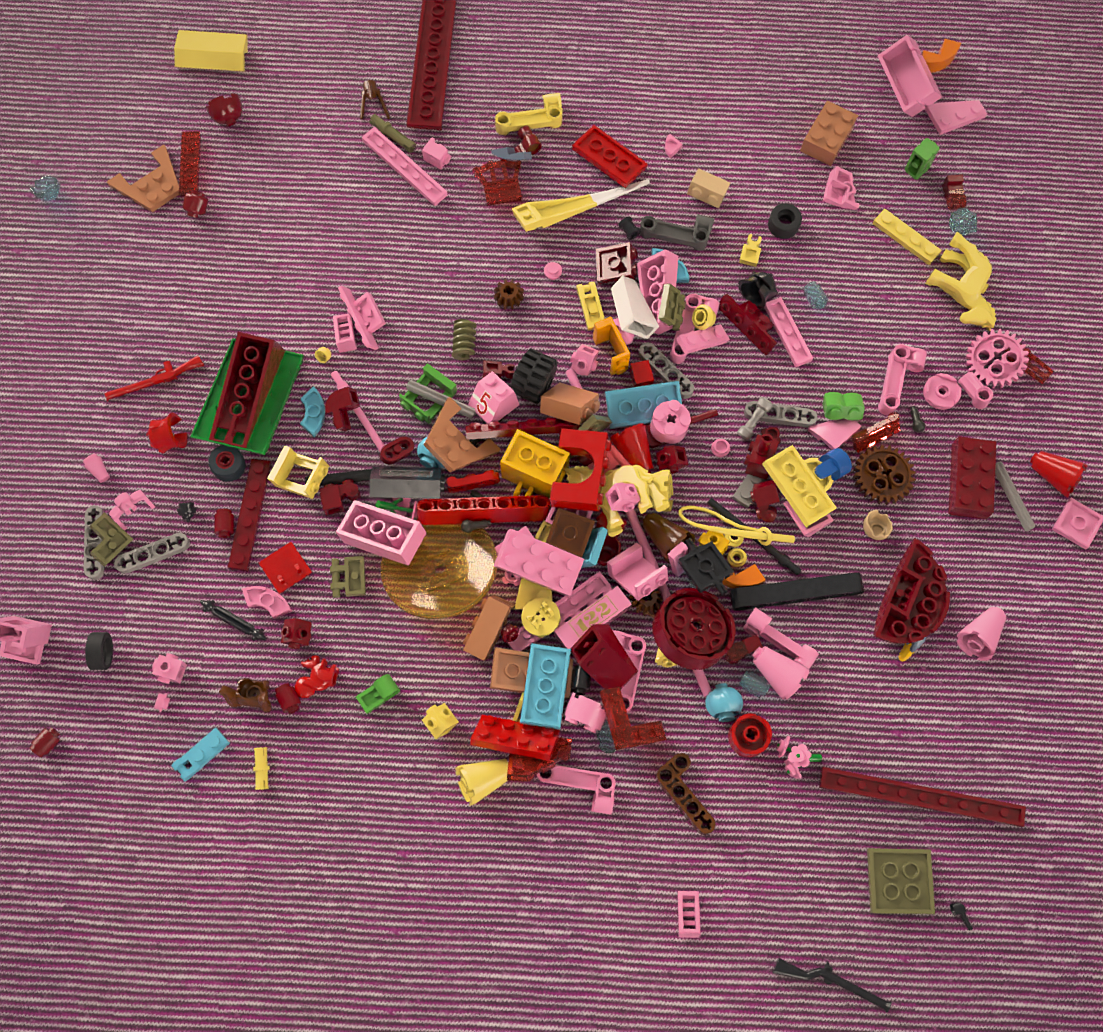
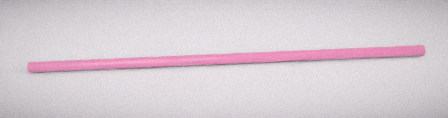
[566,369,712,697]

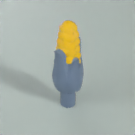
[898,637,927,662]

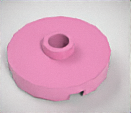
[923,373,962,410]

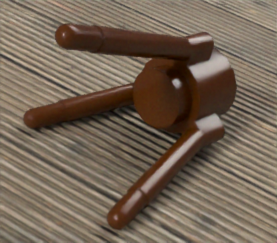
[360,80,390,119]

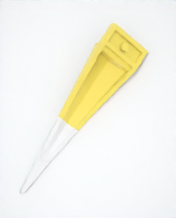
[512,179,650,232]

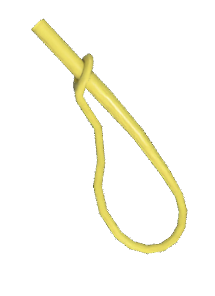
[678,506,795,546]

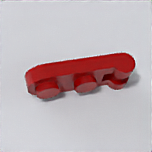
[446,470,500,493]

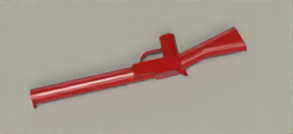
[104,355,205,402]

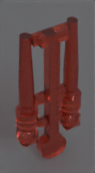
[1005,343,1054,384]

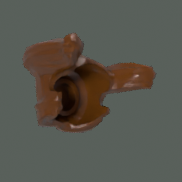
[219,678,272,713]

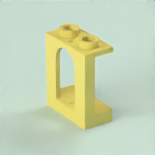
[267,446,329,499]

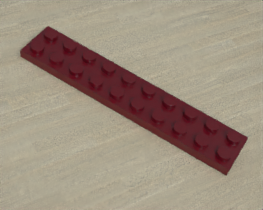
[407,0,457,130]

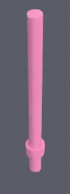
[331,371,391,458]

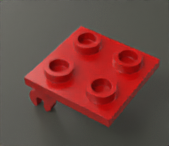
[258,542,312,594]

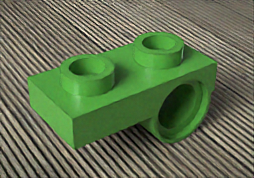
[356,674,401,714]

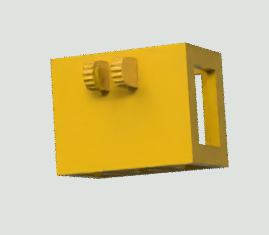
[500,429,570,499]

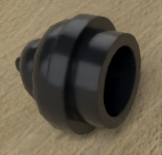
[177,502,197,522]

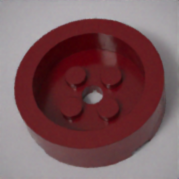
[652,588,736,670]

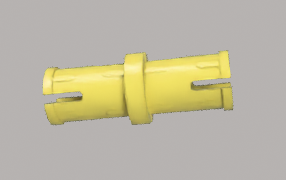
[253,747,270,790]

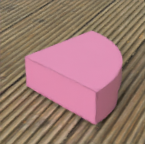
[665,134,683,158]

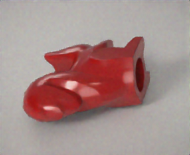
[295,655,339,698]

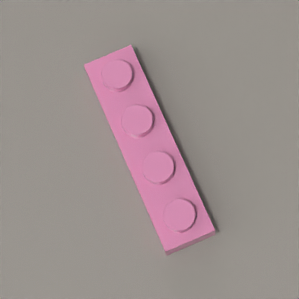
[764,297,813,368]

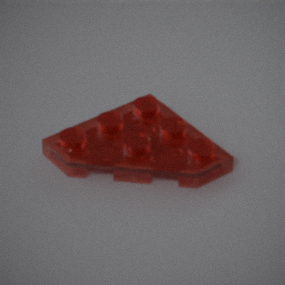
[507,737,572,782]

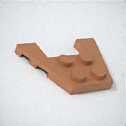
[107,144,181,212]
[424,397,501,473]

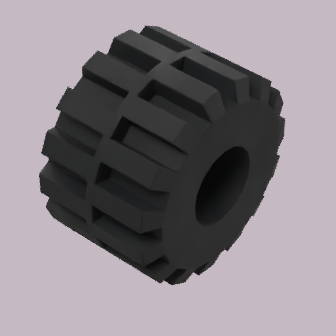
[511,348,557,404]

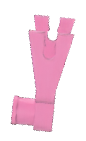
[109,490,155,531]

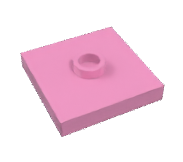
[1052,498,1103,550]

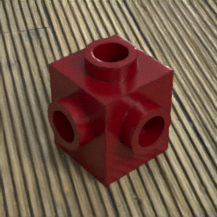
[656,445,689,474]
[281,618,312,650]

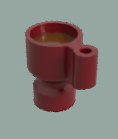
[515,126,542,155]

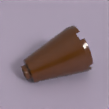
[643,513,695,564]

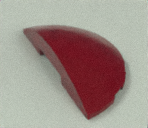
[874,538,950,644]

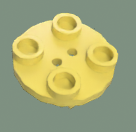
[521,597,561,638]

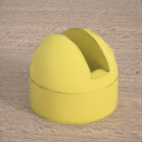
[315,347,331,363]

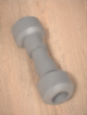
[737,397,773,441]

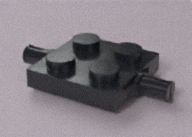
[678,538,734,596]

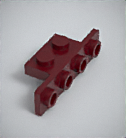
[719,294,777,356]

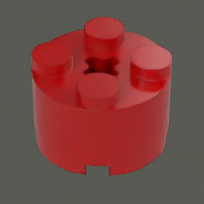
[728,713,772,757]

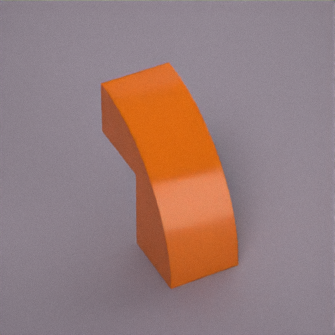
[922,39,961,73]
[722,564,765,589]

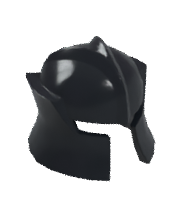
[738,271,778,309]

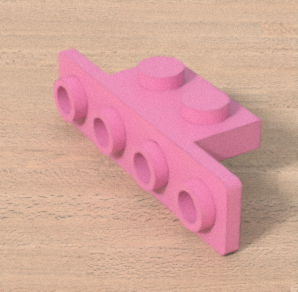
[338,285,386,350]

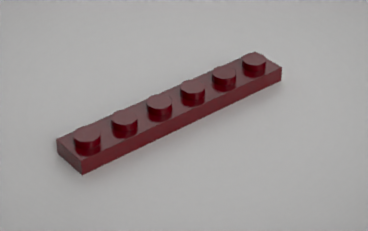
[466,417,580,440]
[228,459,272,572]

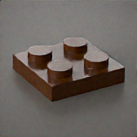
[546,508,595,558]

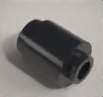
[570,665,591,695]

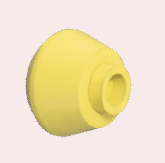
[692,305,716,330]

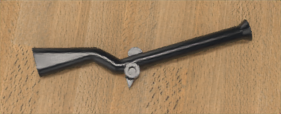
[772,958,892,1013]

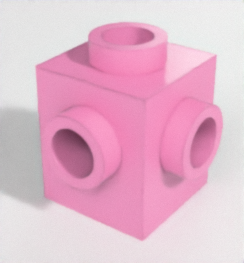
[570,344,599,376]
[605,483,640,512]
[152,653,187,684]

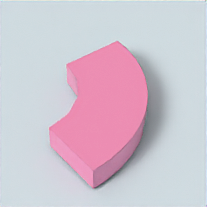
[242,586,292,619]

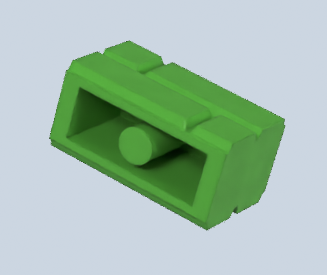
[905,138,939,180]

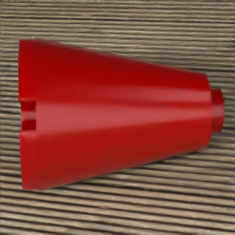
[609,423,653,473]
[1030,451,1088,498]

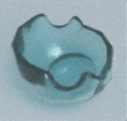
[30,175,61,201]
[597,721,627,753]

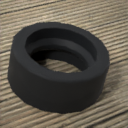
[85,632,113,670]

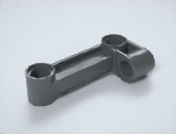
[640,214,715,251]

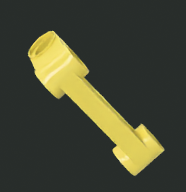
[495,93,562,135]

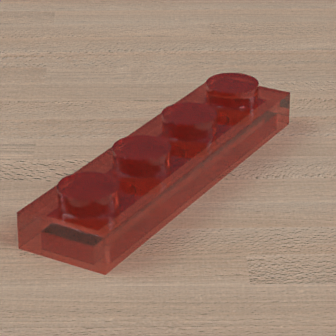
[179,131,201,197]

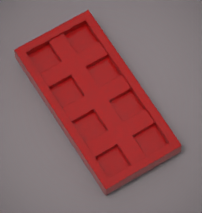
[470,715,560,761]

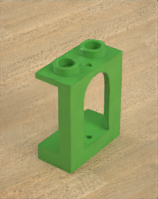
[399,363,457,424]

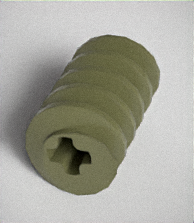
[452,319,477,361]

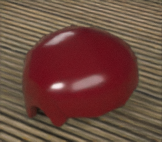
[597,535,621,566]

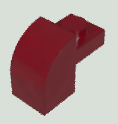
[325,386,360,431]

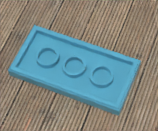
[605,381,682,429]
[520,643,571,729]

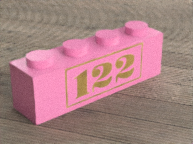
[554,586,632,649]

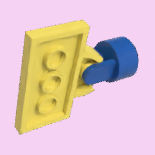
[762,445,852,528]

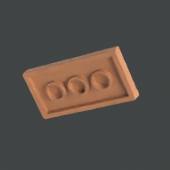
[490,648,573,700]

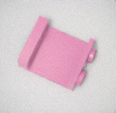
[607,543,668,601]

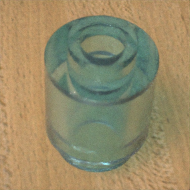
[803,281,828,309]
[739,671,770,698]

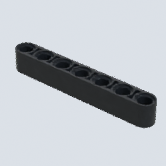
[729,572,865,611]

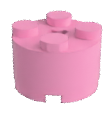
[650,400,691,444]
[563,692,610,733]

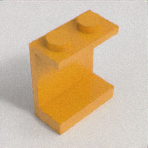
[593,317,630,376]

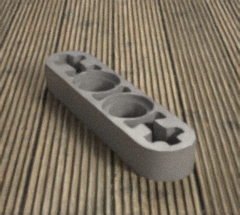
[639,342,694,399]
[744,401,818,428]
[84,505,104,580]
[114,533,190,574]

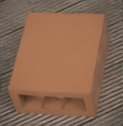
[540,383,600,425]

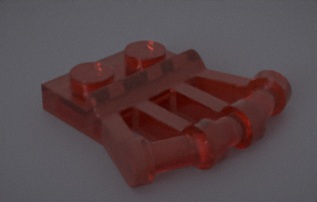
[472,158,522,206]

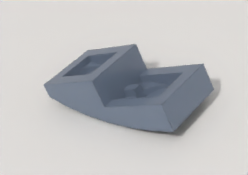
[491,147,532,160]

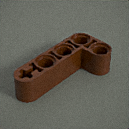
[655,753,716,835]

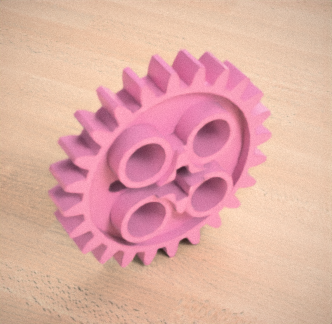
[966,329,1029,388]

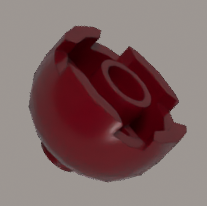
[206,93,243,126]

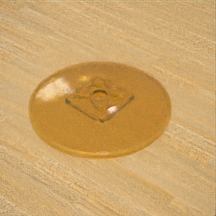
[381,520,497,619]

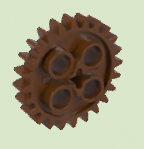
[853,444,916,505]

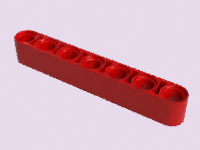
[417,495,550,525]

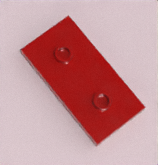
[572,125,648,189]

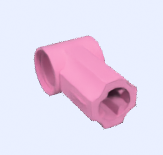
[958,372,993,409]

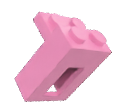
[0,616,52,665]

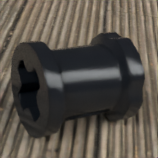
[618,216,641,241]

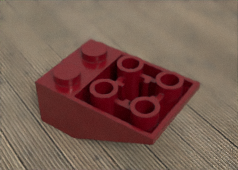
[571,624,638,696]

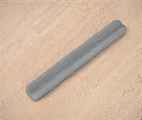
[406,380,476,419]
[995,461,1035,531]

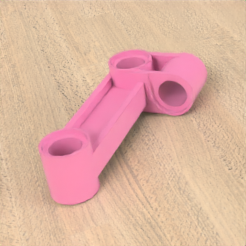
[669,293,720,364]
[878,344,927,416]
[743,607,819,669]
[612,630,646,715]
[536,763,615,815]

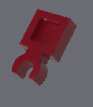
[482,360,515,379]

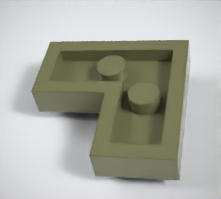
[89,512,133,567]

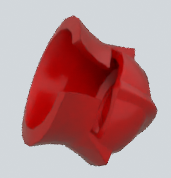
[146,412,188,453]

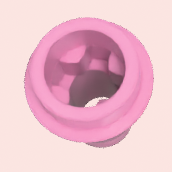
[83,454,110,483]

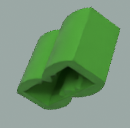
[822,392,865,421]

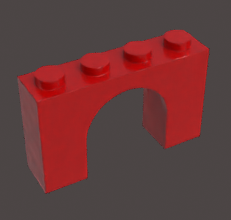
[550,429,612,511]

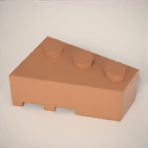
[463,595,515,661]

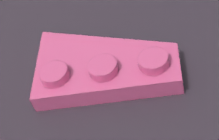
[925,100,987,135]

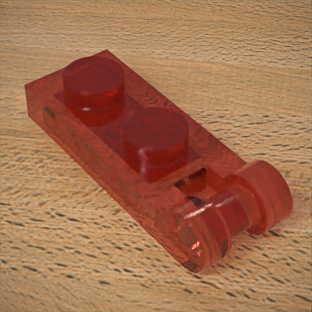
[852,412,901,453]

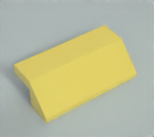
[174,30,248,71]

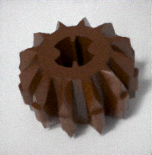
[494,279,524,310]
[629,589,663,616]

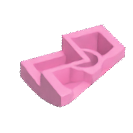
[823,166,859,210]
[807,418,862,450]

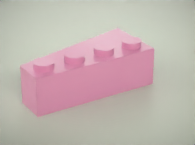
[637,249,679,335]

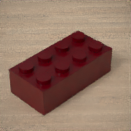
[948,436,997,520]

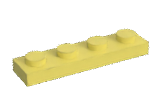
[872,209,942,265]

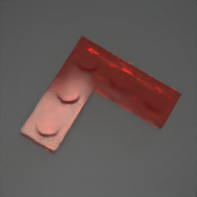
[600,687,667,751]

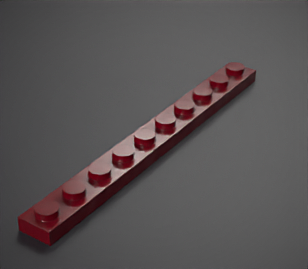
[819,767,1026,827]

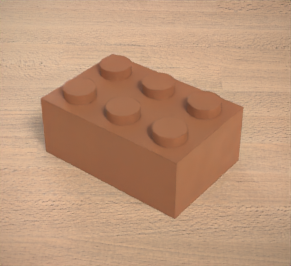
[800,100,859,166]

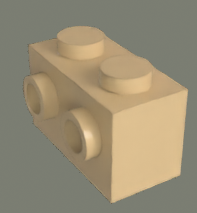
[687,168,730,208]

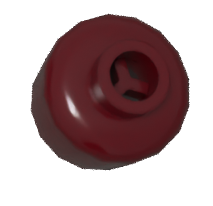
[182,190,208,218]

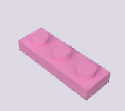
[676,324,729,354]

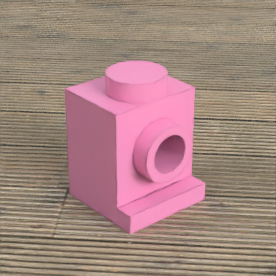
[422,138,451,169]

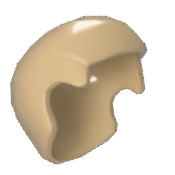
[863,510,893,541]

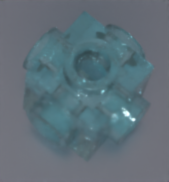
[949,208,977,235]

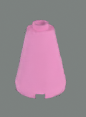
[957,607,1006,661]
[752,646,809,700]

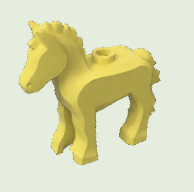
[925,232,996,331]
[564,465,670,537]

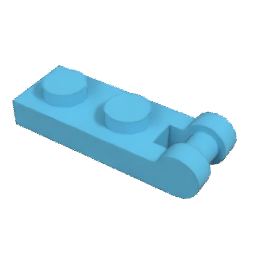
[171,727,230,782]

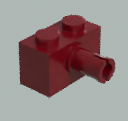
[743,434,779,480]

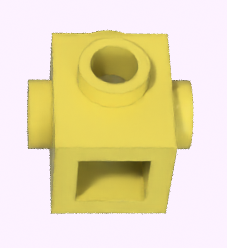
[422,703,459,739]

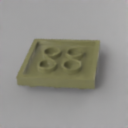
[867,848,935,914]

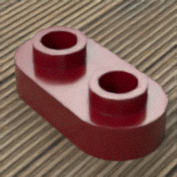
[379,436,414,465]

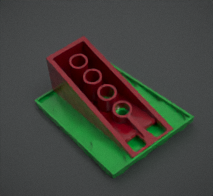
[190,332,304,455]

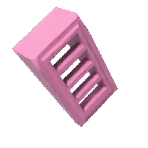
[333,314,357,353]
[678,891,701,938]

